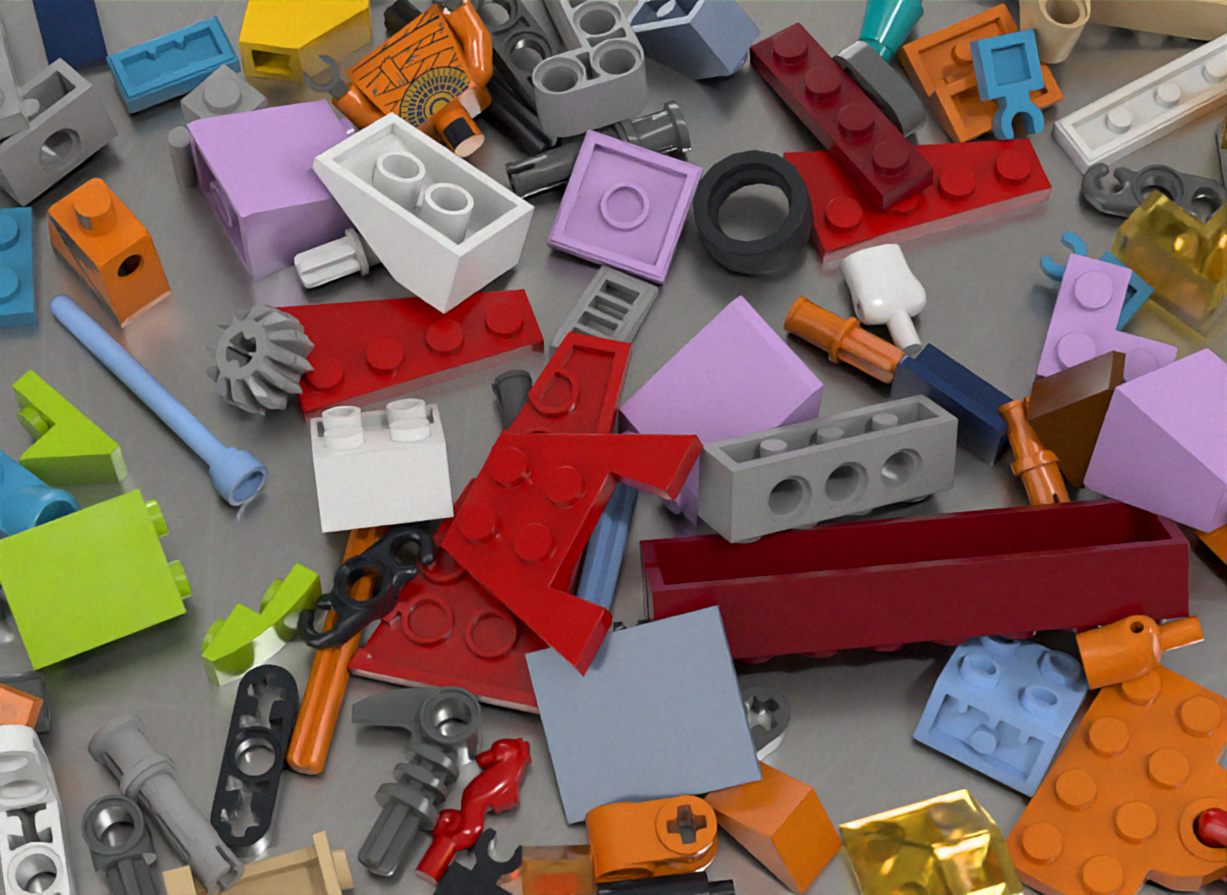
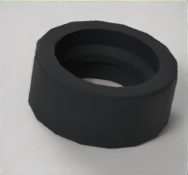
[693,150,814,274]

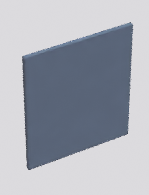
[525,605,763,824]

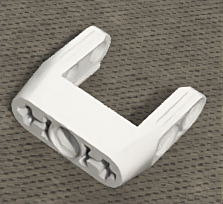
[0,724,78,895]

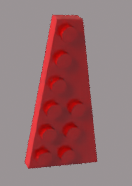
[346,332,632,714]

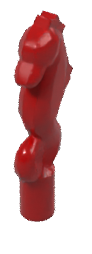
[414,737,532,885]

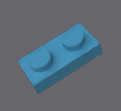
[0,206,38,328]

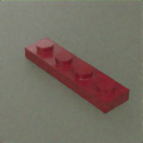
[749,22,933,211]

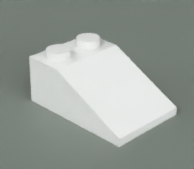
[312,112,535,314]

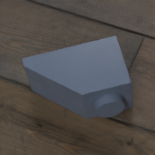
[627,0,761,80]

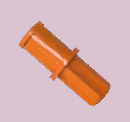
[784,296,905,383]

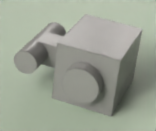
[167,64,268,187]

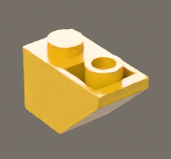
[238,0,373,83]

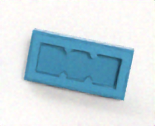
[106,16,241,114]

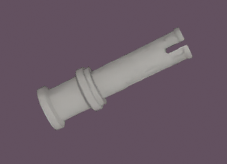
[88,713,245,895]

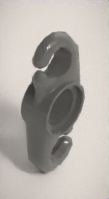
[1081,163,1227,229]

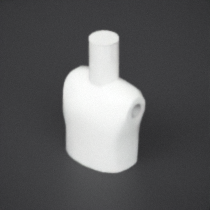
[840,244,927,356]

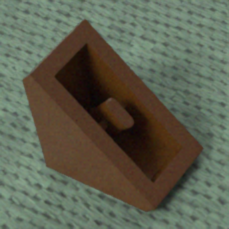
[1027,350,1126,489]

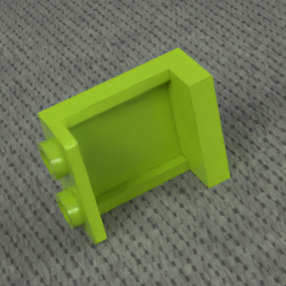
[0,488,193,671]

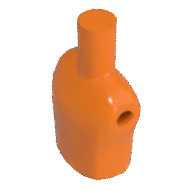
[1075,615,1204,690]

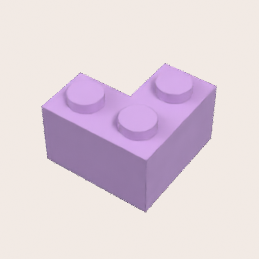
[1033,253,1178,384]

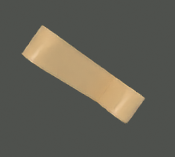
[1019,0,1227,63]

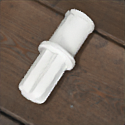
[294,228,381,289]

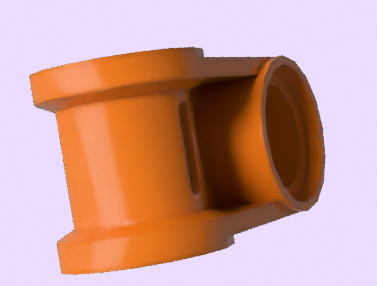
[585,795,718,883]

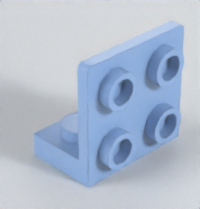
[912,635,1089,798]

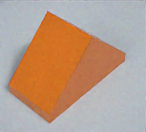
[703,760,843,895]

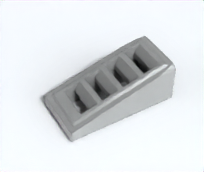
[549,264,658,361]

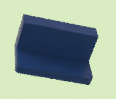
[890,343,1014,467]

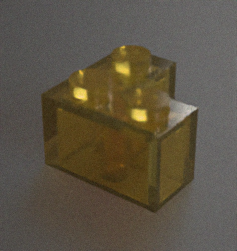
[1110,190,1227,338]

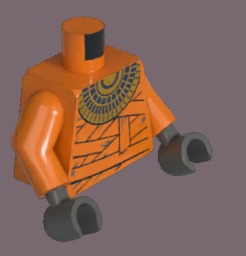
[303,0,493,158]

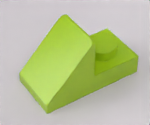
[12,369,128,486]

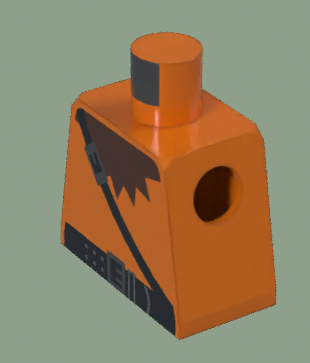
[47,178,172,328]

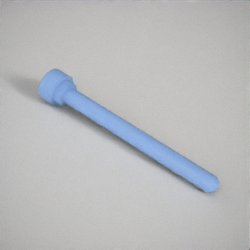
[50,294,268,506]

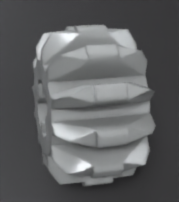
[205,303,315,414]

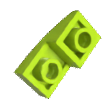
[201,562,322,687]

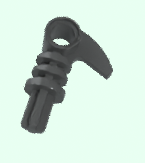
[351,686,483,876]

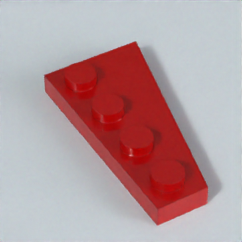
[783,139,1052,264]
[274,289,544,424]

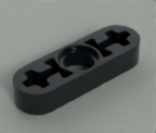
[210,664,300,858]

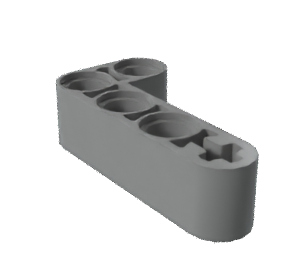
[532,0,649,137]

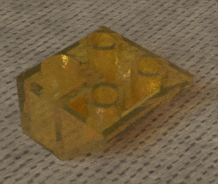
[839,789,1024,895]

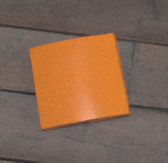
[897,3,1064,143]

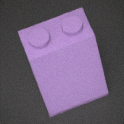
[187,99,359,283]
[618,295,824,528]
[1083,348,1227,533]

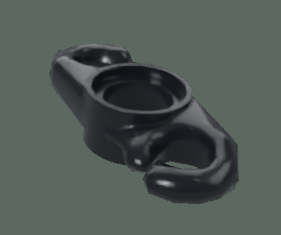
[297,525,437,651]

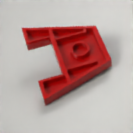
[440,433,704,677]

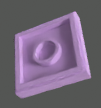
[547,129,703,286]

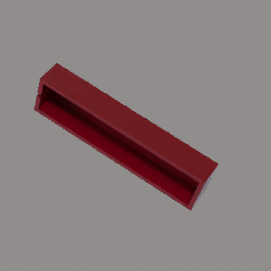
[639,498,1190,664]

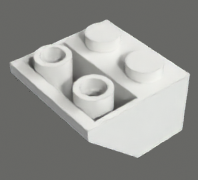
[310,398,454,533]

